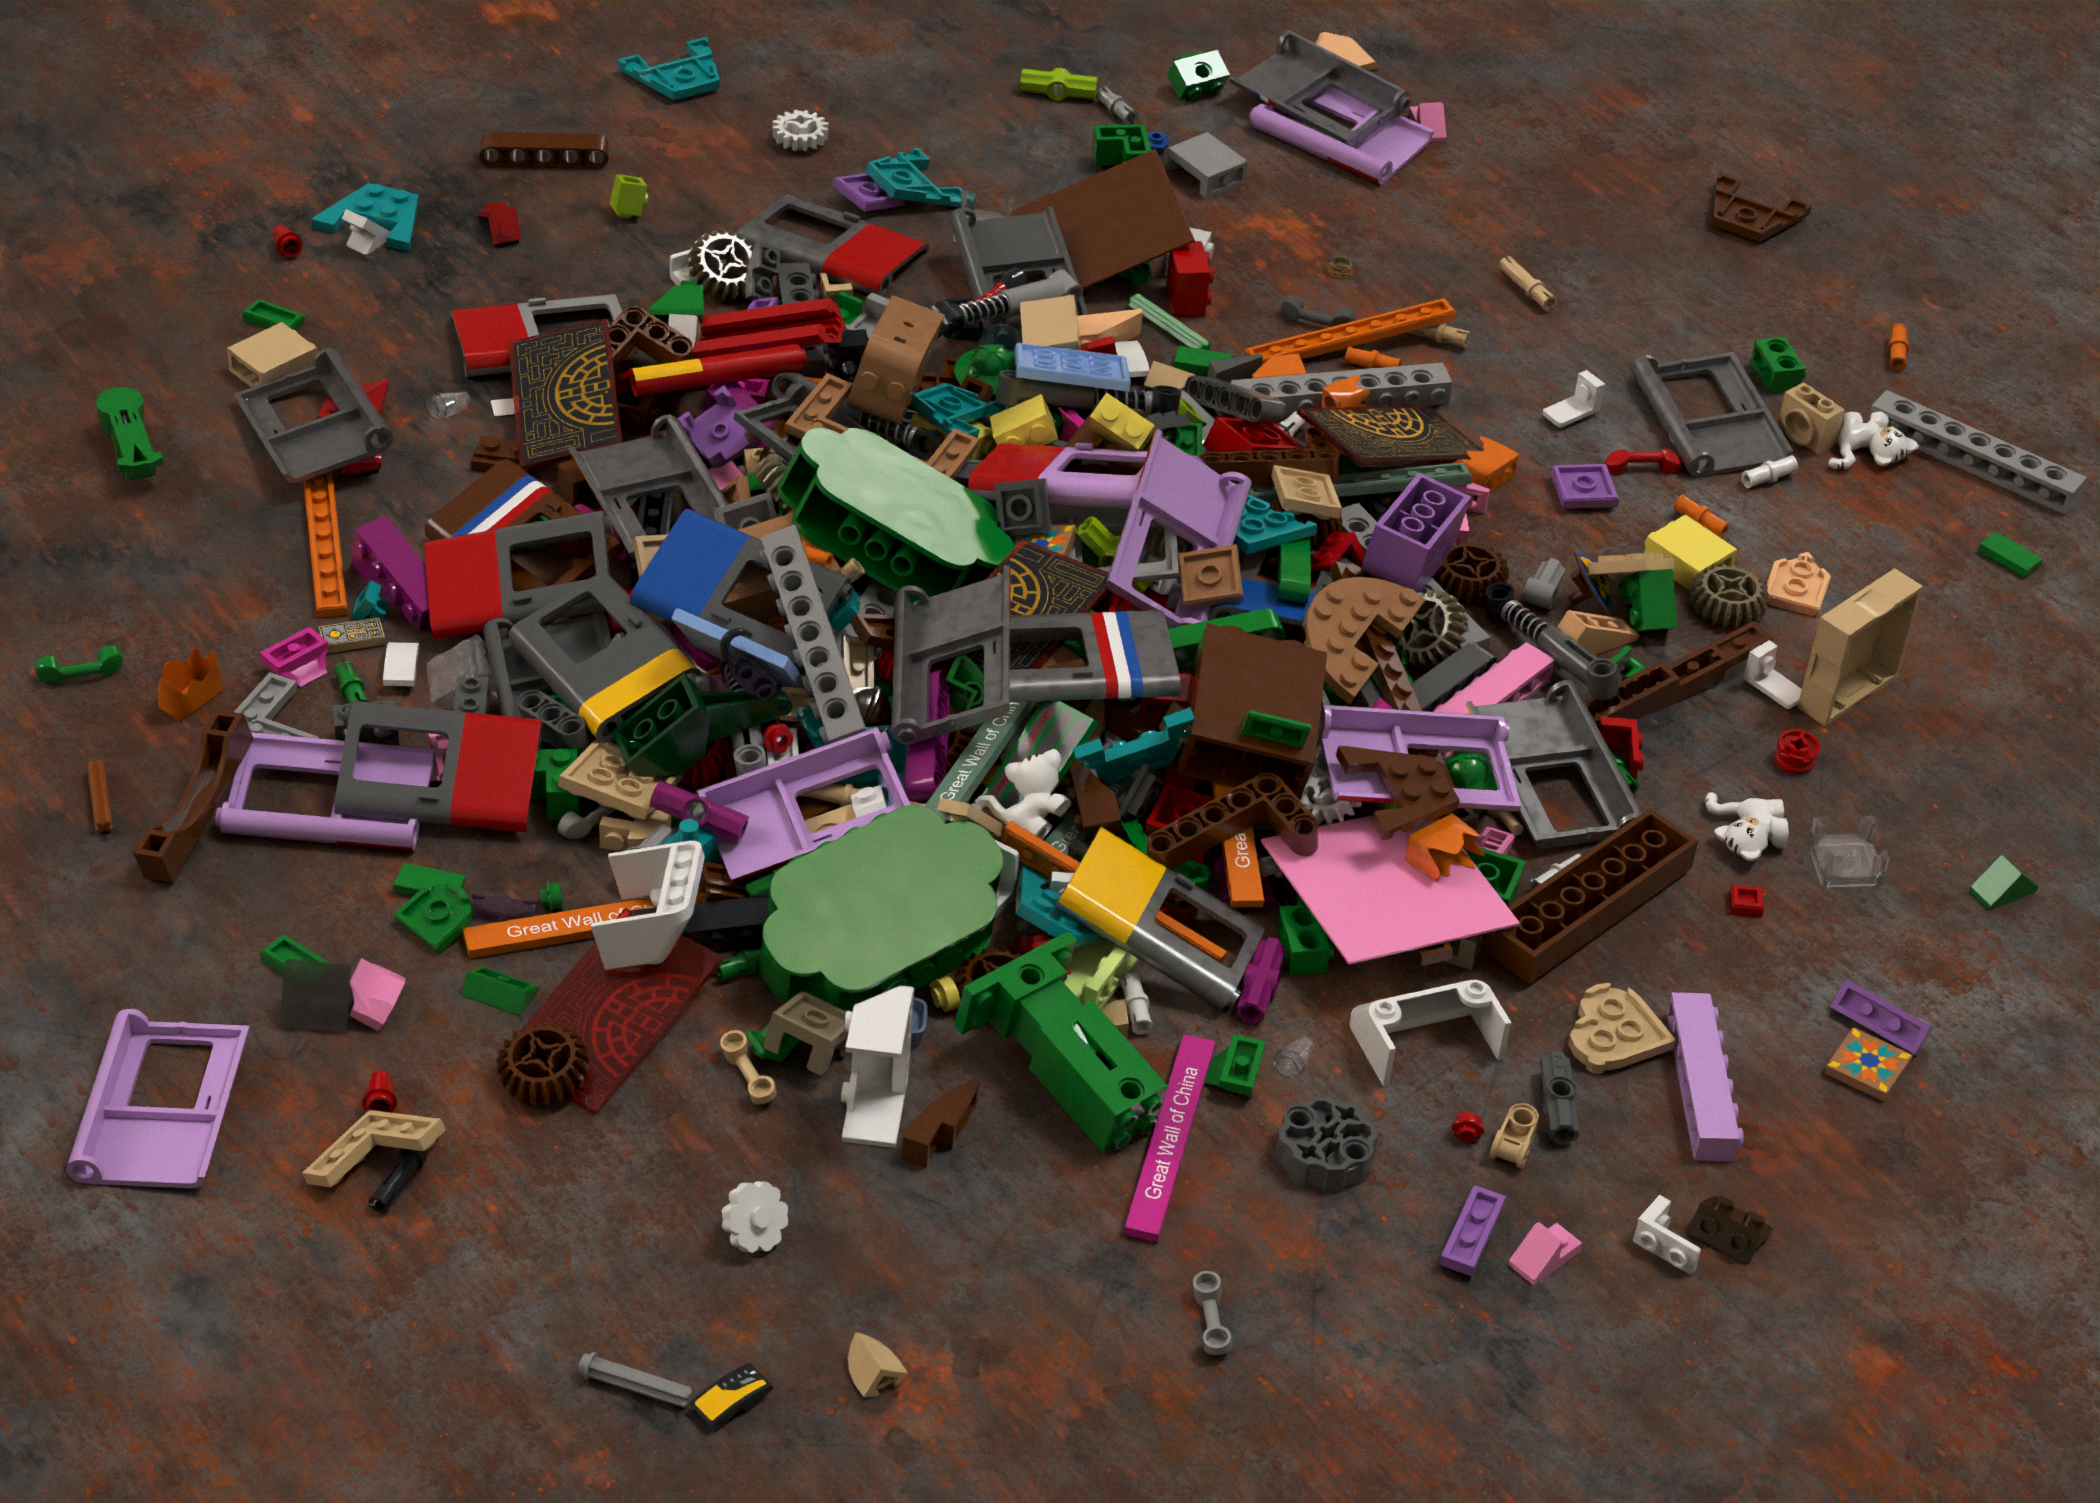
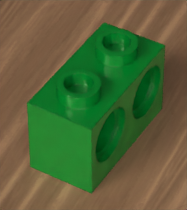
[1750,337,1806,394]
[1276,905,1334,975]

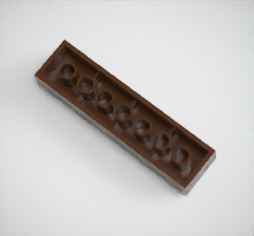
[1480,808,1698,984]

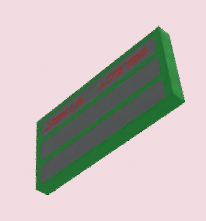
[982,700,1098,809]

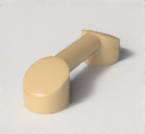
[720,1030,777,1105]

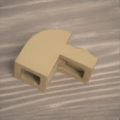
[599,809,671,851]

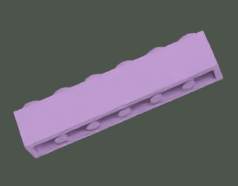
[1666,992,1744,1162]

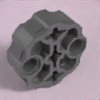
[1275,1096,1378,1193]

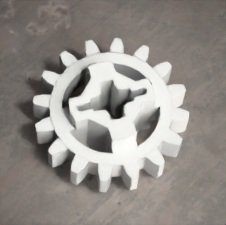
[773,110,828,151]
[1300,768,1362,825]

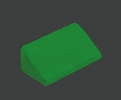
[1241,710,1311,748]
[462,966,539,1015]

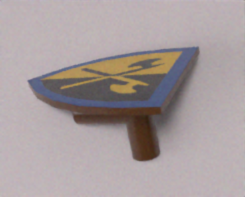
[1569,553,1613,617]

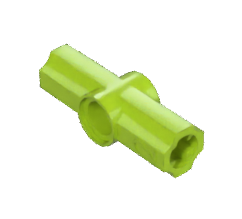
[1020,68,1098,101]
[1075,515,1153,593]

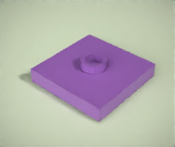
[832,173,905,212]
[1550,464,1619,509]

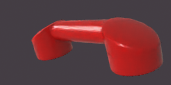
[1605,449,1682,476]

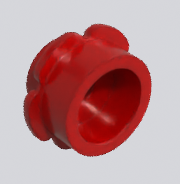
[763,724,793,754]
[1451,1112,1485,1143]

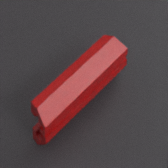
[691,298,846,359]

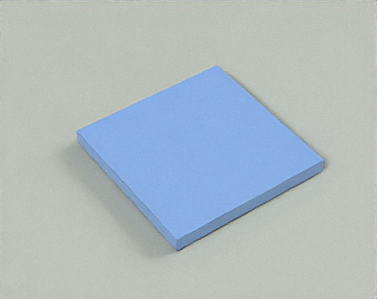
[1015,343,1131,392]
[671,608,805,689]

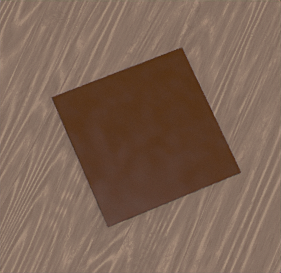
[1011,149,1195,289]

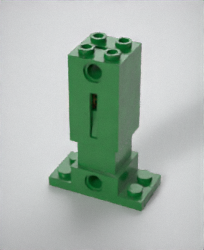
[954,931,1168,1154]

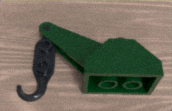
[612,628,793,776]

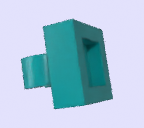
[351,580,389,621]

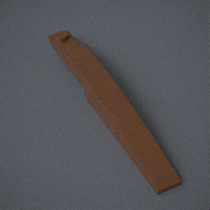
[1584,621,1773,727]

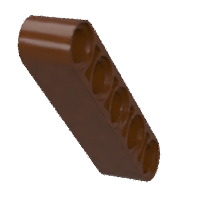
[479,132,609,169]

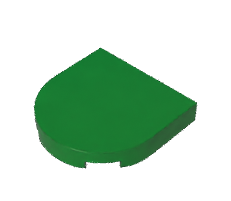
[393,883,473,955]

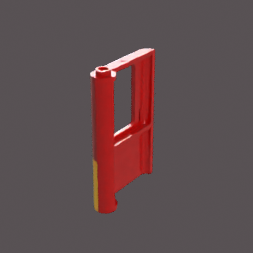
[614,344,807,397]

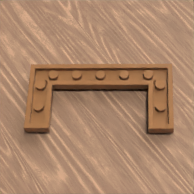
[784,373,980,480]

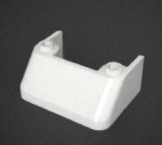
[591,841,705,970]
[1349,980,1511,1087]
[841,986,914,1148]

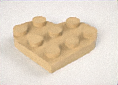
[1568,983,1677,1074]

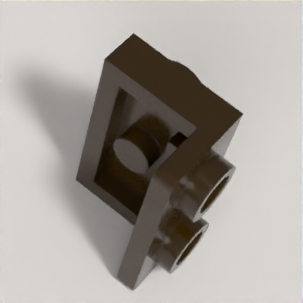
[1688,1195,1774,1264]

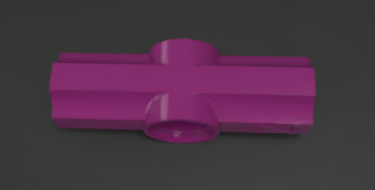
[649,780,750,842]
[1236,937,1286,1025]

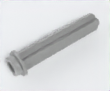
[578,1352,692,1408]

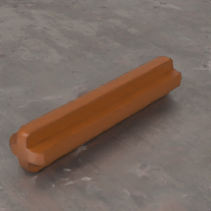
[87,760,113,833]

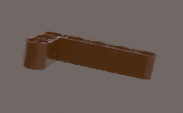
[604,306,693,376]
[1199,426,1340,488]
[1147,772,1319,870]

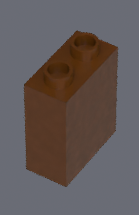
[1176,623,1327,800]

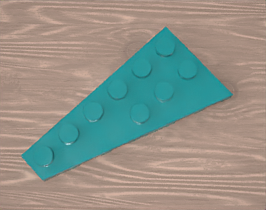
[1233,494,1317,554]

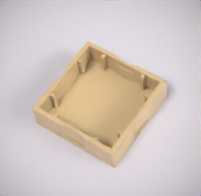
[1797,568,1923,726]

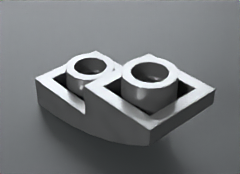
[745,242,780,301]

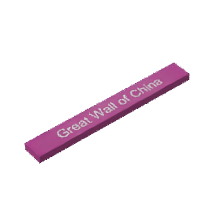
[1124,1034,1216,1243]

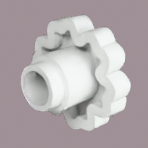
[722,1181,788,1253]

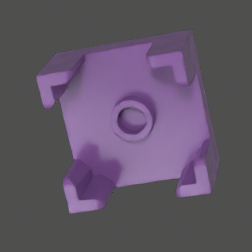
[677,385,761,468]

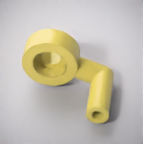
[928,970,960,1012]

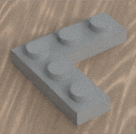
[234,672,319,738]

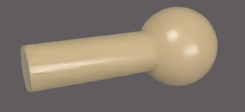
[1487,810,1523,835]

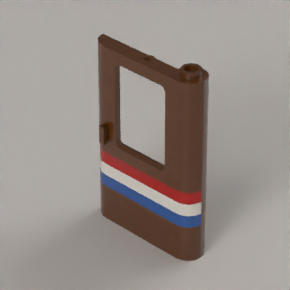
[424,459,625,625]

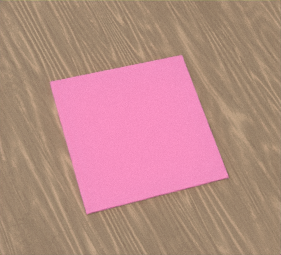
[1261,815,1520,964]

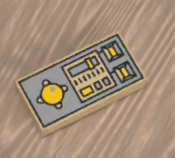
[319,618,385,654]

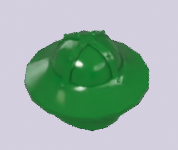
[954,344,1016,401]
[1444,751,1498,814]

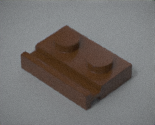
[471,436,534,473]
[699,861,757,902]

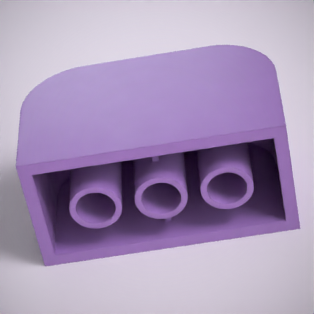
[1362,473,1471,593]

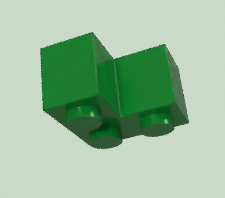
[1091,124,1152,167]
[1618,569,1678,632]
[531,749,579,820]

